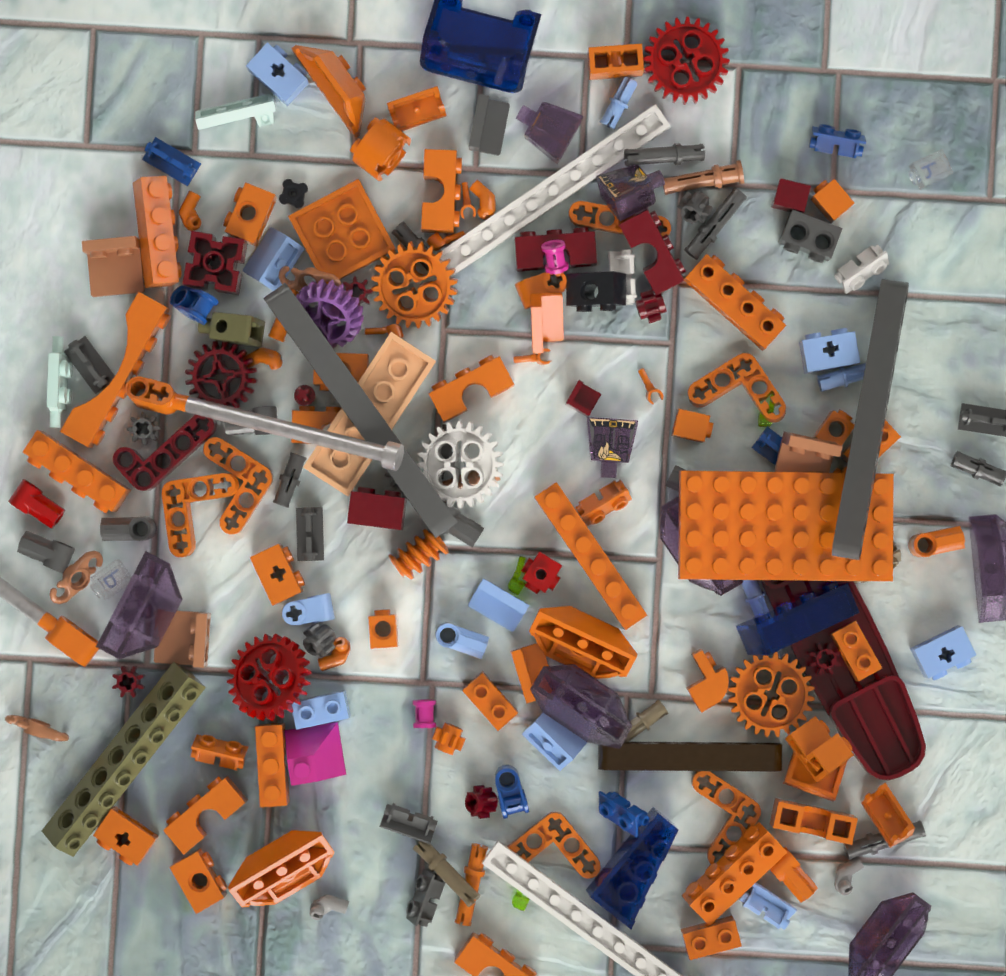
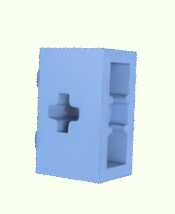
[246,42,309,106]
[799,328,860,374]
[910,625,976,681]
[292,690,351,730]

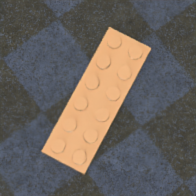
[303,332,436,497]

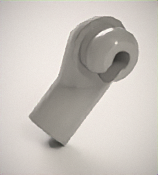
[834,857,864,895]
[310,895,349,920]

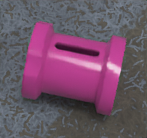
[541,240,569,274]
[412,699,436,728]

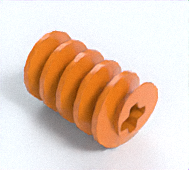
[388,529,449,580]

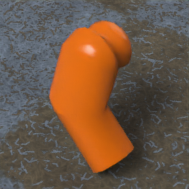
[469,180,496,220]
[179,191,201,231]
[243,347,283,370]
[318,637,351,671]

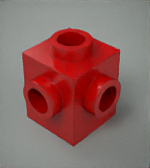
[521,551,562,594]

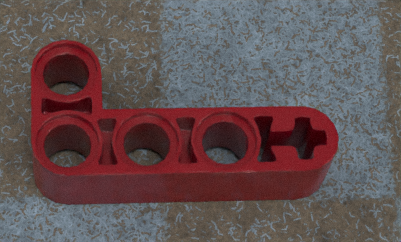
[113,415,217,491]

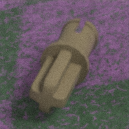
[617,700,669,742]

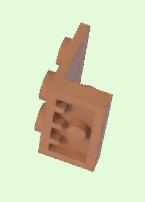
[82,236,145,297]
[774,431,843,473]
[154,610,211,668]

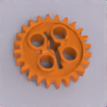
[371,241,458,329]
[728,650,815,738]

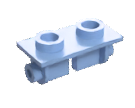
[739,882,797,930]

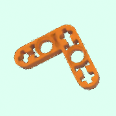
[688,353,786,423]
[203,437,273,534]
[162,473,239,557]
[692,771,761,864]
[507,811,601,879]

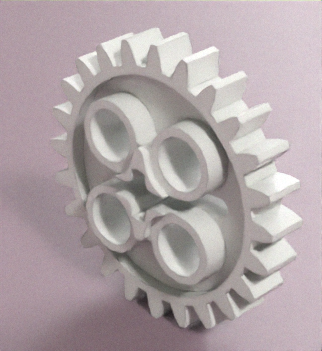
[417,421,504,508]

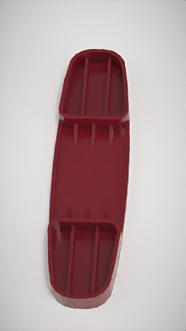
[760,580,926,780]

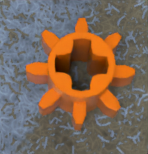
[432,722,466,755]

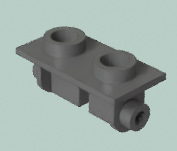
[64,336,115,394]
[958,403,1006,437]
[296,507,324,561]
[379,803,438,844]
[406,868,446,927]

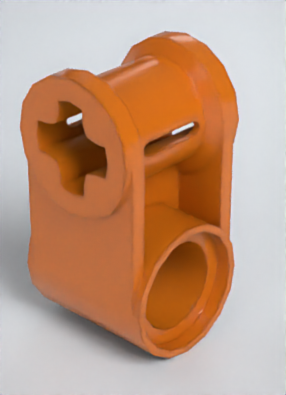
[515,272,567,309]

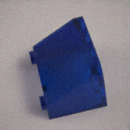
[420,0,542,93]

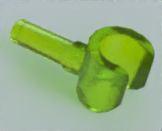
[758,392,779,427]
[508,556,526,595]
[512,890,530,911]

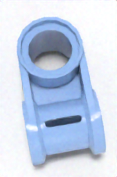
[282,593,335,625]

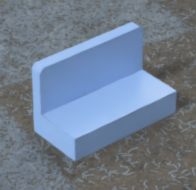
[243,227,305,291]
[468,578,530,632]
[522,705,588,771]

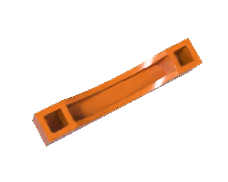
[60,291,171,448]
[534,482,647,630]

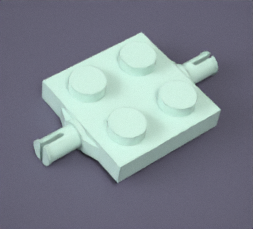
[47,336,73,428]

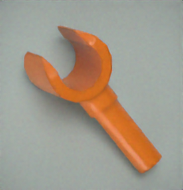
[460,182,476,219]
[427,231,465,251]
[365,324,404,338]
[514,348,552,365]
[638,368,664,405]

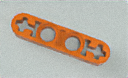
[569,201,671,236]

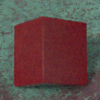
[771,179,811,213]
[565,380,601,417]

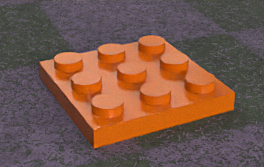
[288,179,396,284]

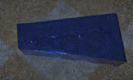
[736,581,860,655]
[586,807,679,930]

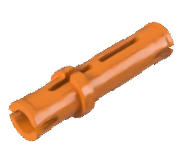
[454,843,488,926]

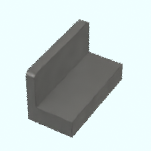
[469,94,510,156]

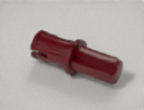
[294,385,315,406]

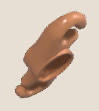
[279,266,341,291]
[50,551,103,604]
[5,715,69,741]

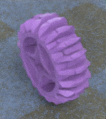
[296,279,364,349]

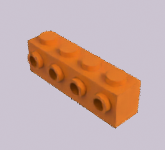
[133,176,182,288]
[684,254,786,351]
[23,430,131,513]
[681,822,788,926]

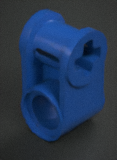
[170,285,219,325]
[495,765,530,819]

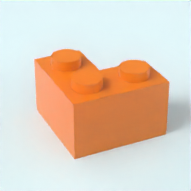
[785,716,854,782]

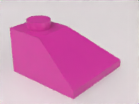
[285,722,346,786]

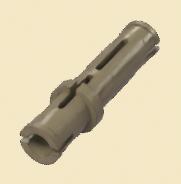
[413,841,481,907]

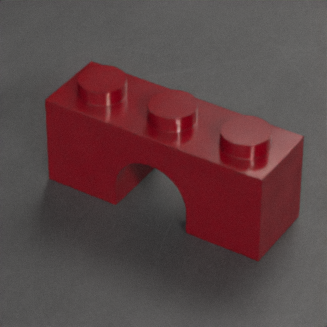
[619,207,686,295]
[515,227,597,272]

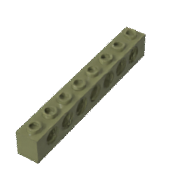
[41,662,206,857]

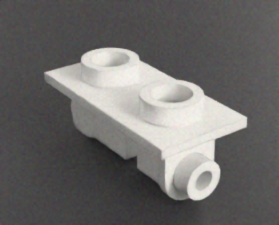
[834,244,889,294]
[608,250,637,305]

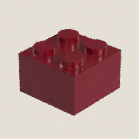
[347,487,407,530]

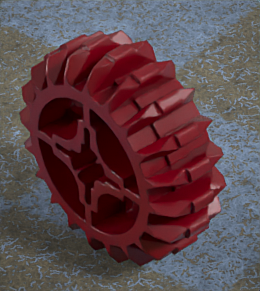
[185,341,258,409]

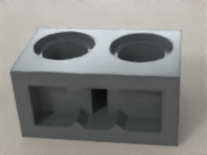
[778,210,843,263]

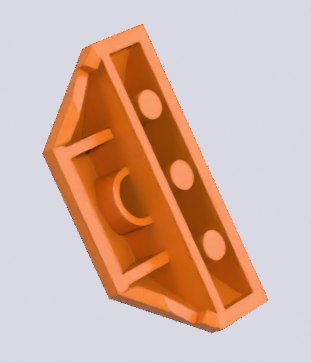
[291,45,366,139]
[529,606,638,679]
[228,830,335,907]

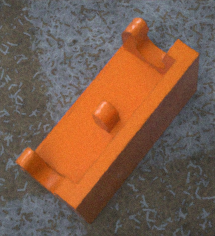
[387,86,447,131]
[861,782,915,848]

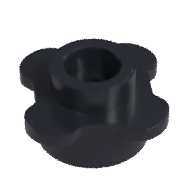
[278,179,308,209]

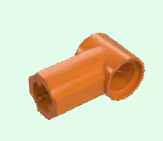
[908,526,965,557]
[770,847,818,903]

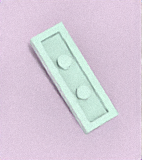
[195,93,276,130]

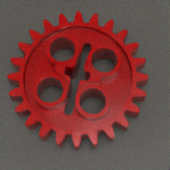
[643,17,730,105]
[227,634,312,721]

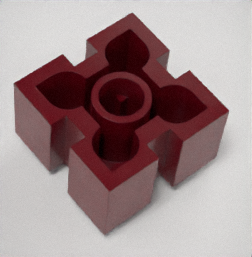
[182,231,248,295]

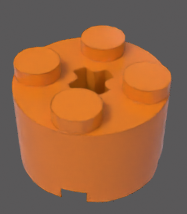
[350,117,411,181]

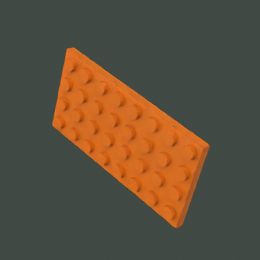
[678,471,894,581]

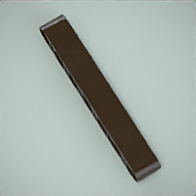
[598,741,782,772]

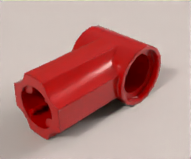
[8,479,65,529]

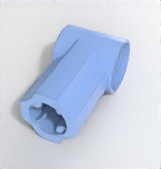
[435,622,489,659]

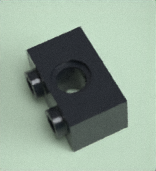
[566,271,626,312]

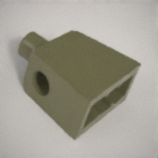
[198,312,265,348]

